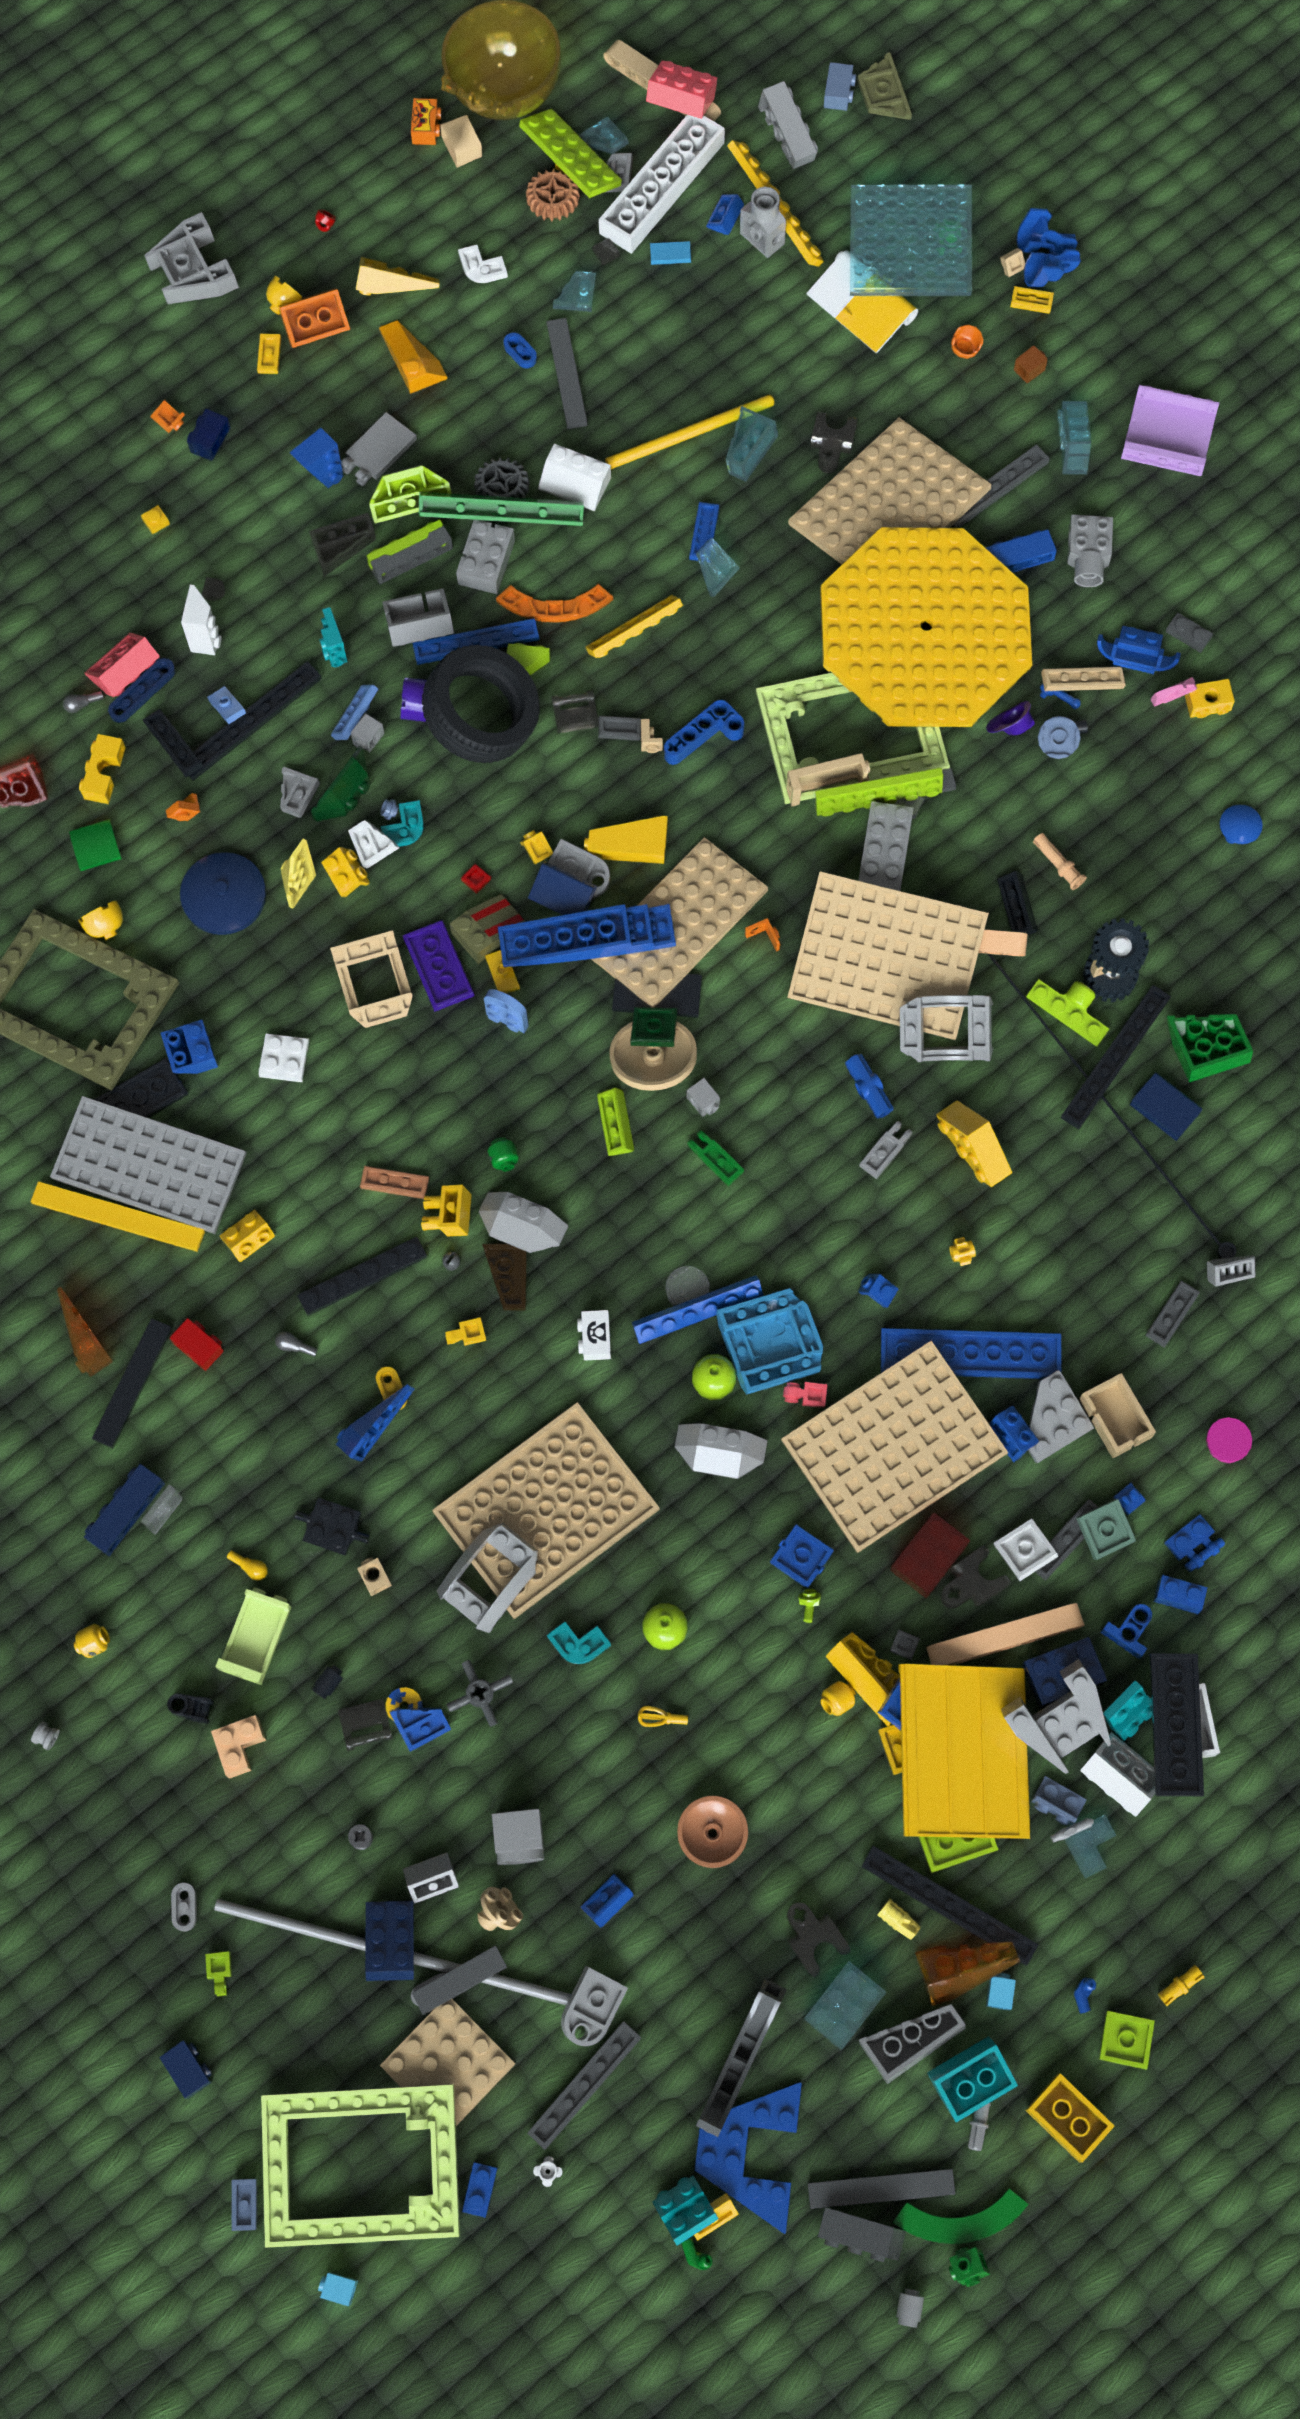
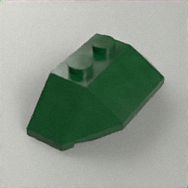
[311,746,370,822]

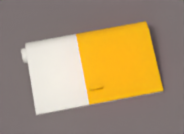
[806,250,918,354]

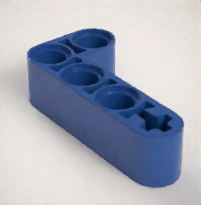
[664,700,744,765]

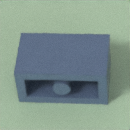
[824,62,856,111]

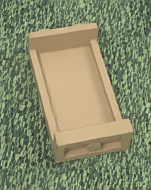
[786,753,870,807]

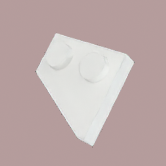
[348,820,399,868]

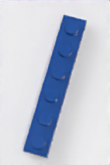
[413,618,539,665]
[632,1275,763,1344]

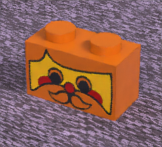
[411,98,442,145]

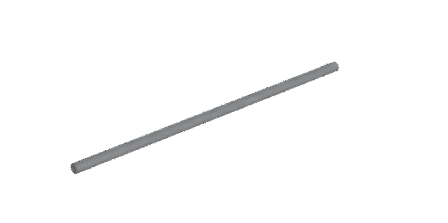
[214,1899,572,2005]

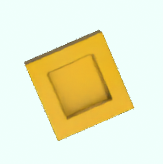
[141,505,170,534]

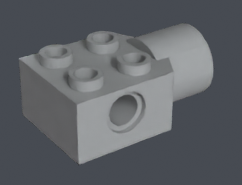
[740,187,786,258]
[1067,515,1113,587]

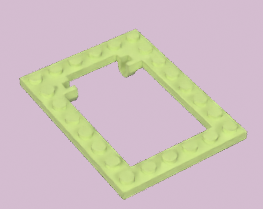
[756,673,950,804]
[261,2084,460,2248]

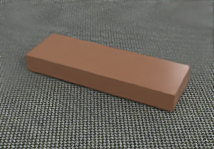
[360,1166,429,1199]

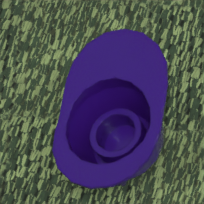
[986,701,1035,735]

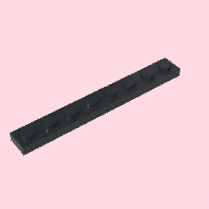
[188,661,322,781]
[1061,985,1171,1130]
[861,1846,1038,1966]

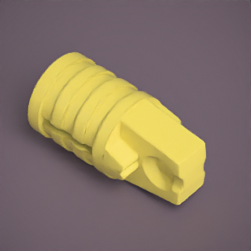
[877,1899,921,1940]

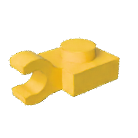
[445,1317,486,1346]

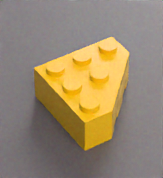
[936,1100,1012,1187]

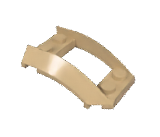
[330,930,412,1028]

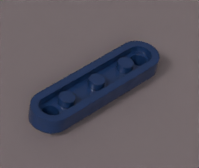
[108,658,175,723]

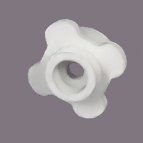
[533,2156,562,2187]

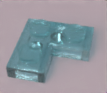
[1064,1815,1116,1879]

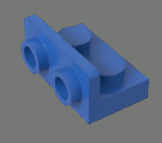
[989,1406,1039,1462]

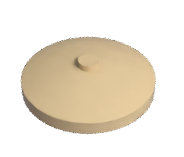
[610,1022,697,1091]

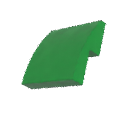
[69,819,122,871]

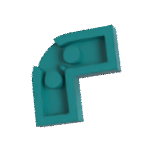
[381,800,424,847]
[547,1622,611,1664]

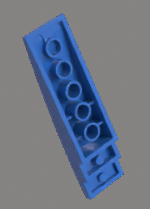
[498,904,676,967]

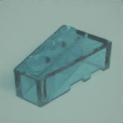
[1057,401,1091,474]
[726,406,778,482]

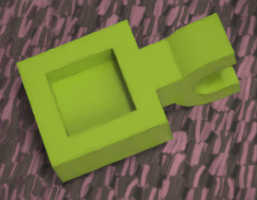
[205,1951,232,1996]

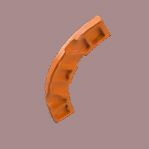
[496,584,613,622]

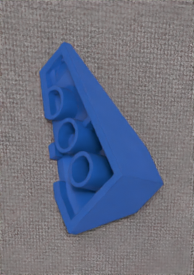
[336,1384,415,1462]

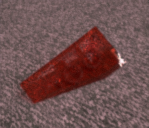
[0,754,48,808]

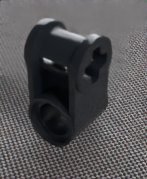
[167,1694,214,1724]

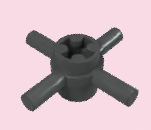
[446,1660,513,1727]

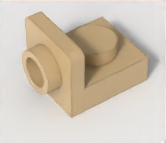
[641,719,663,753]

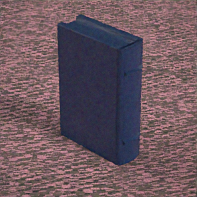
[528,861,597,915]
[1130,1073,1203,1141]

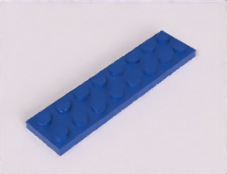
[881,1328,1061,1379]

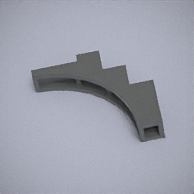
[696,1978,787,2137]

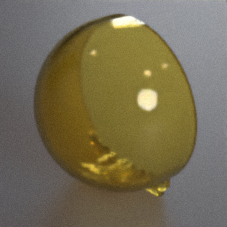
[441,0,561,121]

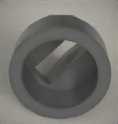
[442,1252,460,1271]

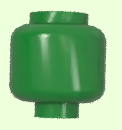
[487,1138,519,1172]

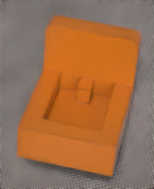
[150,400,185,433]
[166,793,200,821]

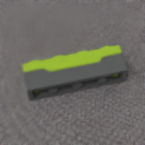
[367,520,453,584]

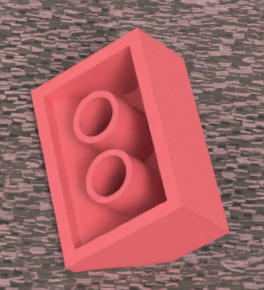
[84,633,160,697]

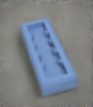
[331,685,378,740]

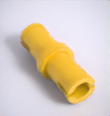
[1158,1965,1204,2006]

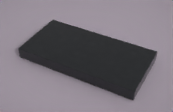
[612,974,702,1018]
[94,1058,189,1118]

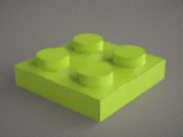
[1099,2011,1155,2070]

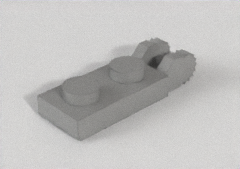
[859,1121,913,1179]

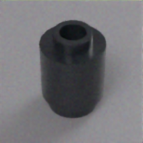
[310,1664,344,1699]

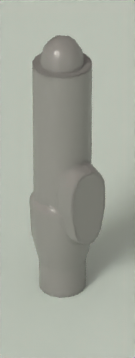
[1050,1818,1094,1843]

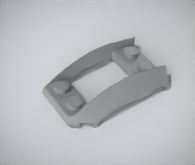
[900,995,994,1062]
[437,1523,538,1633]

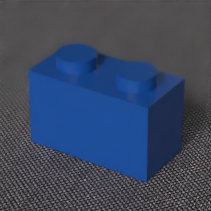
[1153,1575,1207,1614]

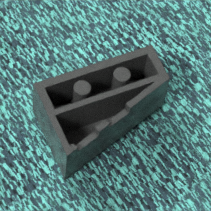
[818,2207,906,2262]

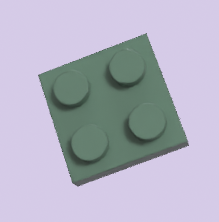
[1076,1499,1136,1560]

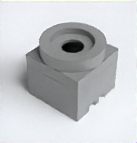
[492,1809,545,1865]

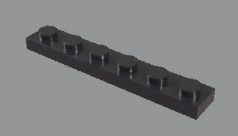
[297,1237,427,1316]

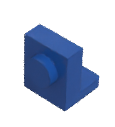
[858,1274,899,1308]

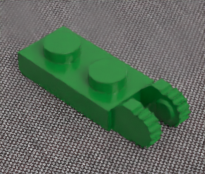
[687,1130,744,1187]

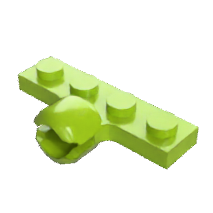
[1026,979,1110,1047]

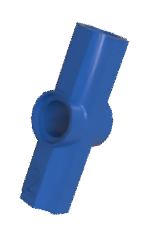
[845,1054,893,1119]

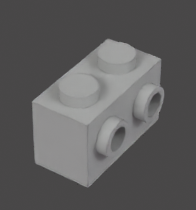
[403,1853,459,1904]

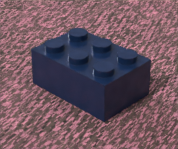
[1022,1637,1107,1709]
[365,1901,414,1981]

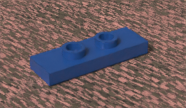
[689,502,719,563]

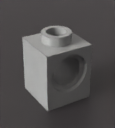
[351,714,385,753]
[687,1078,720,1117]

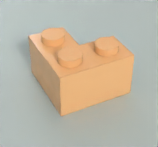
[211,1715,266,1779]

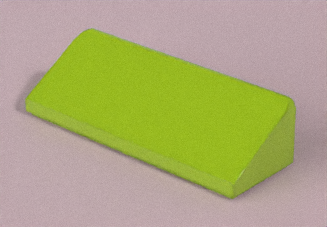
[597,1088,634,1156]

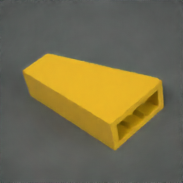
[584,816,668,864]

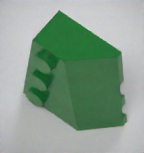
[1167,1014,1253,1082]

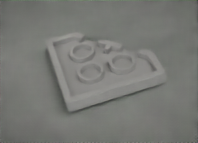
[1028,1370,1094,1463]

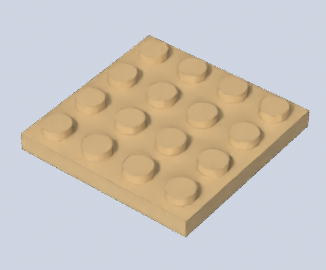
[380,1999,515,2126]

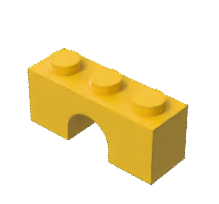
[79,734,126,804]

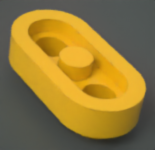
[376,1367,407,1410]

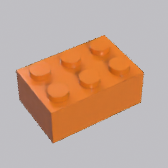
[278,288,350,348]

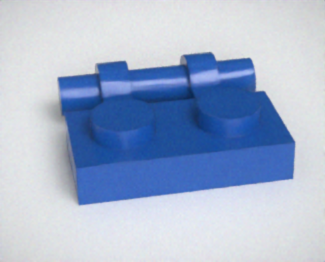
[1164,1514,1225,1572]

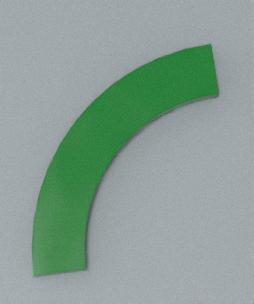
[892,2189,1029,2244]

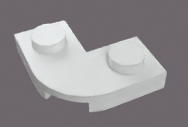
[458,245,508,283]

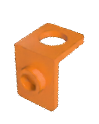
[745,918,780,951]

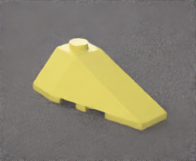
[281,839,316,909]

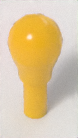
[227,1550,268,1581]

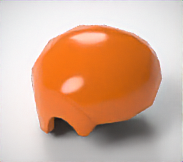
[951,324,983,359]

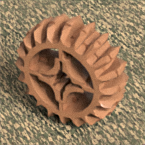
[526,169,580,221]

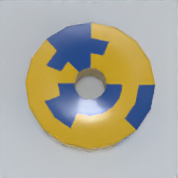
[386,1687,423,1723]

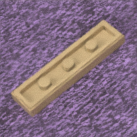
[1041,667,1126,691]

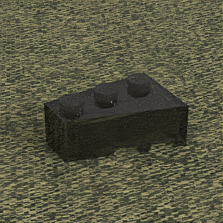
[309,513,376,577]

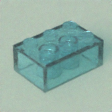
[803,1961,886,2051]

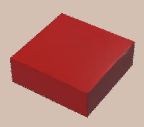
[461,863,491,894]

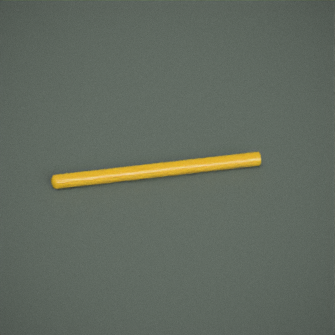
[605,395,775,469]

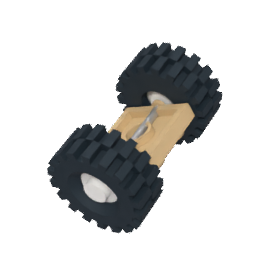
[1083,918,1149,1002]

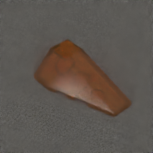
[57,1286,113,1377]
[915,1942,1020,2006]

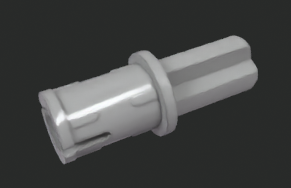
[968,2103,991,2151]

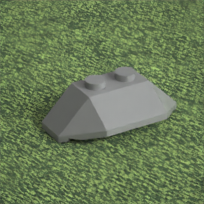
[479,1192,568,1253]
[675,1423,768,1479]

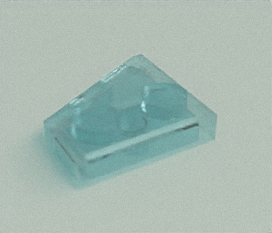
[553,271,596,312]
[696,538,740,597]

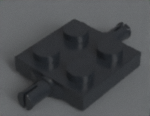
[294,1498,370,1556]

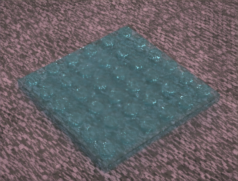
[850,185,972,296]

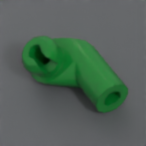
[681,2239,713,2270]

